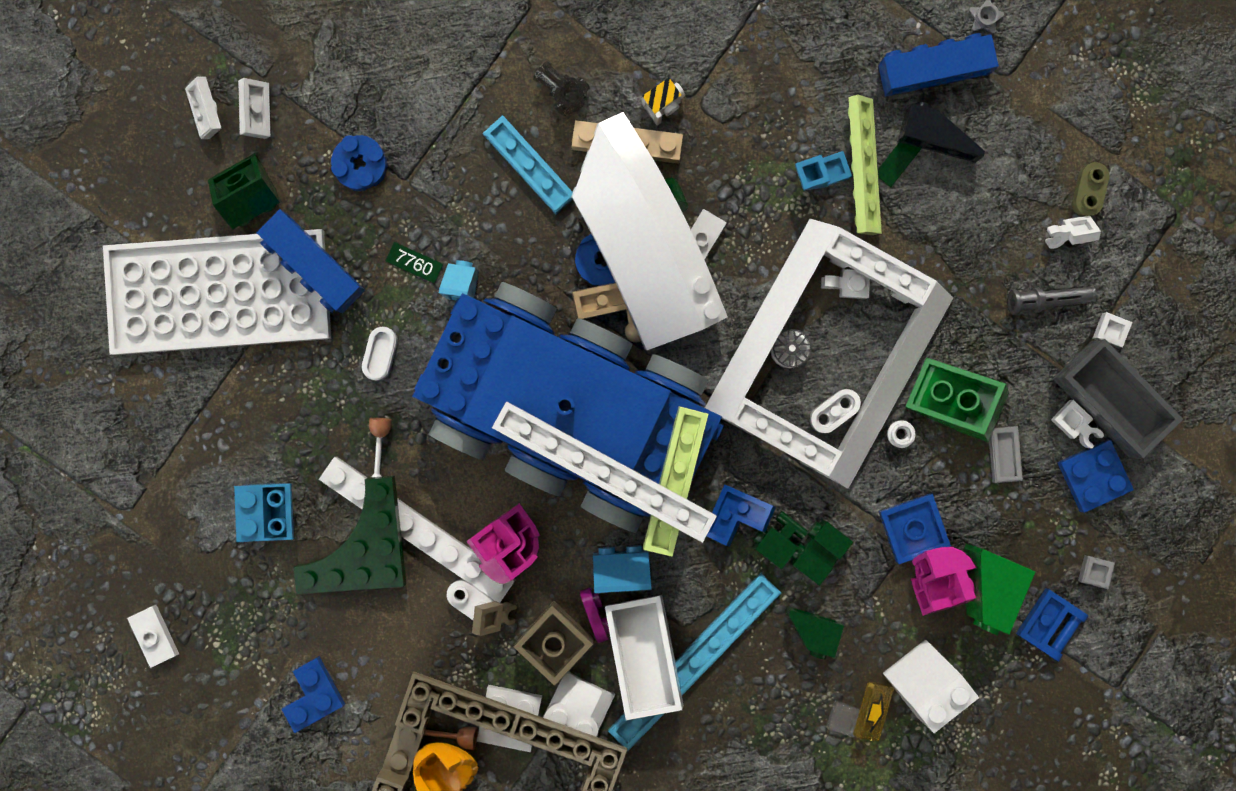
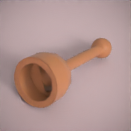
[424,726,478,750]

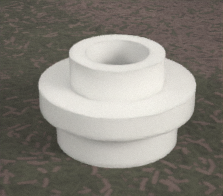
[887,421,915,448]

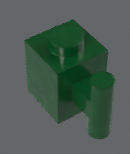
[752,511,808,570]

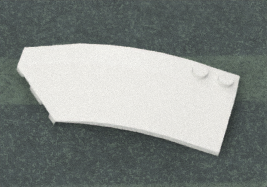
[571,112,728,350]

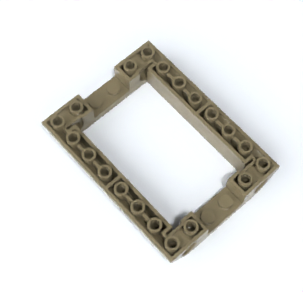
[372,672,627,791]

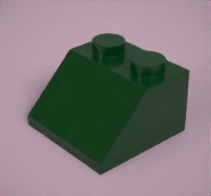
[208,153,280,230]

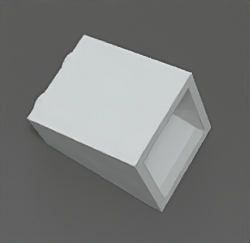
[883,640,979,733]

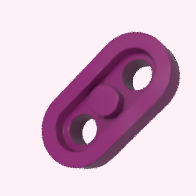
[580,587,610,643]

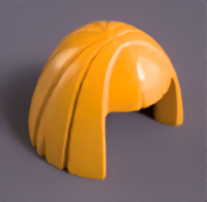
[413,742,478,791]

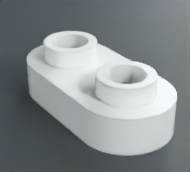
[809,389,861,433]
[447,579,494,620]

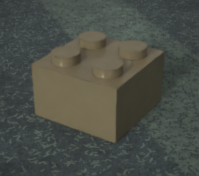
[514,601,594,686]

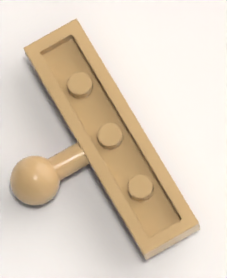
[572,120,683,164]
[572,282,641,342]

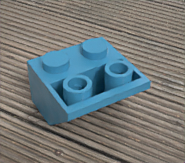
[234,483,294,542]

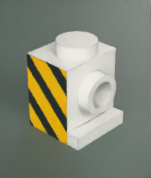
[642,78,685,125]

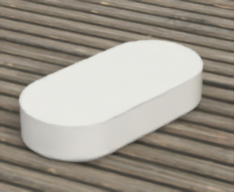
[362,327,398,381]

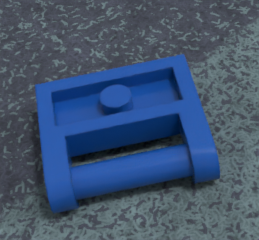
[1016,588,1088,662]

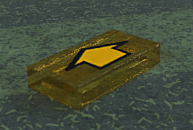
[853,681,894,741]

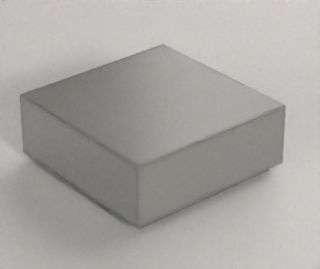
[1078,555,1115,589]

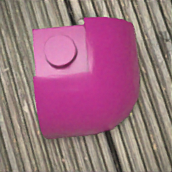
[467,503,540,584]
[911,547,976,616]

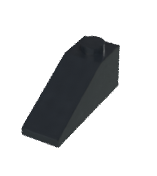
[897,102,985,163]

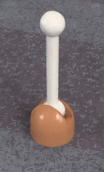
[369,418,392,477]

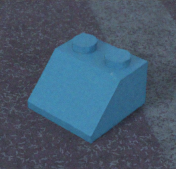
[593,545,652,593]

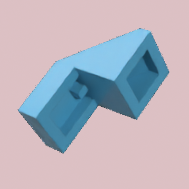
[795,151,852,191]

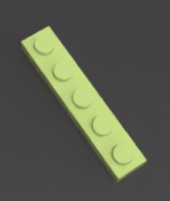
[848,95,882,235]
[643,406,708,557]

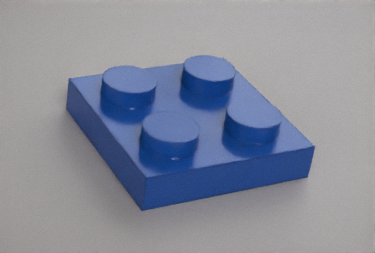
[1057,440,1134,513]
[878,494,951,564]

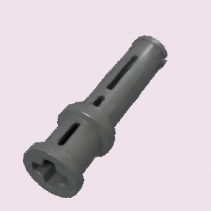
[1008,286,1096,315]

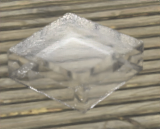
[826,700,863,737]

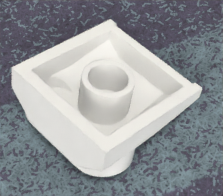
[543,671,615,737]

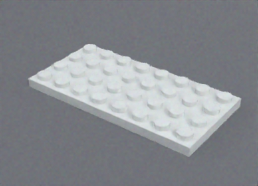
[103,229,331,355]

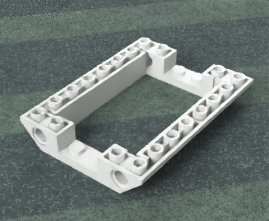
[705,219,953,489]

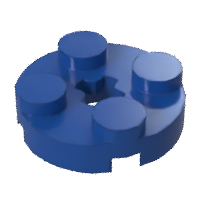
[331,135,388,191]
[575,234,615,287]

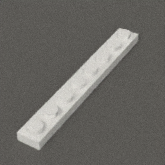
[492,402,717,543]
[319,457,515,603]

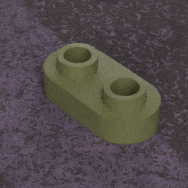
[1072,162,1110,217]

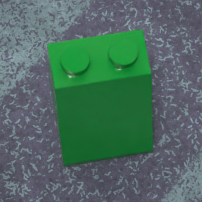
[964,544,1036,636]

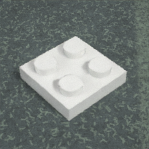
[477,685,542,752]

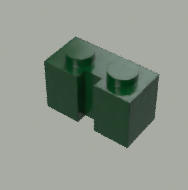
[789,519,853,586]

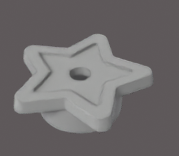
[969,0,1004,34]

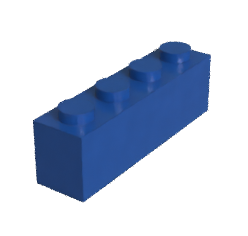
[878,33,999,97]
[257,209,365,314]

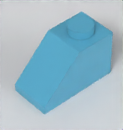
[439,260,479,301]

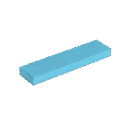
[483,115,573,215]

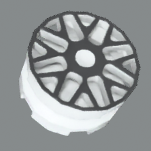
[770,329,812,369]

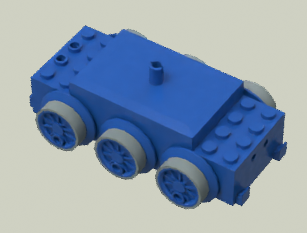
[412,282,724,533]

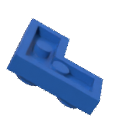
[706,484,776,547]
[281,656,345,733]

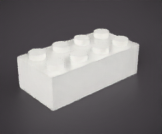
[605,595,684,720]

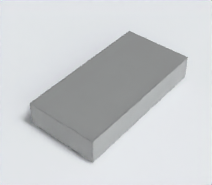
[989,426,1023,483]

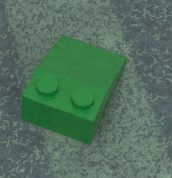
[905,357,1009,442]

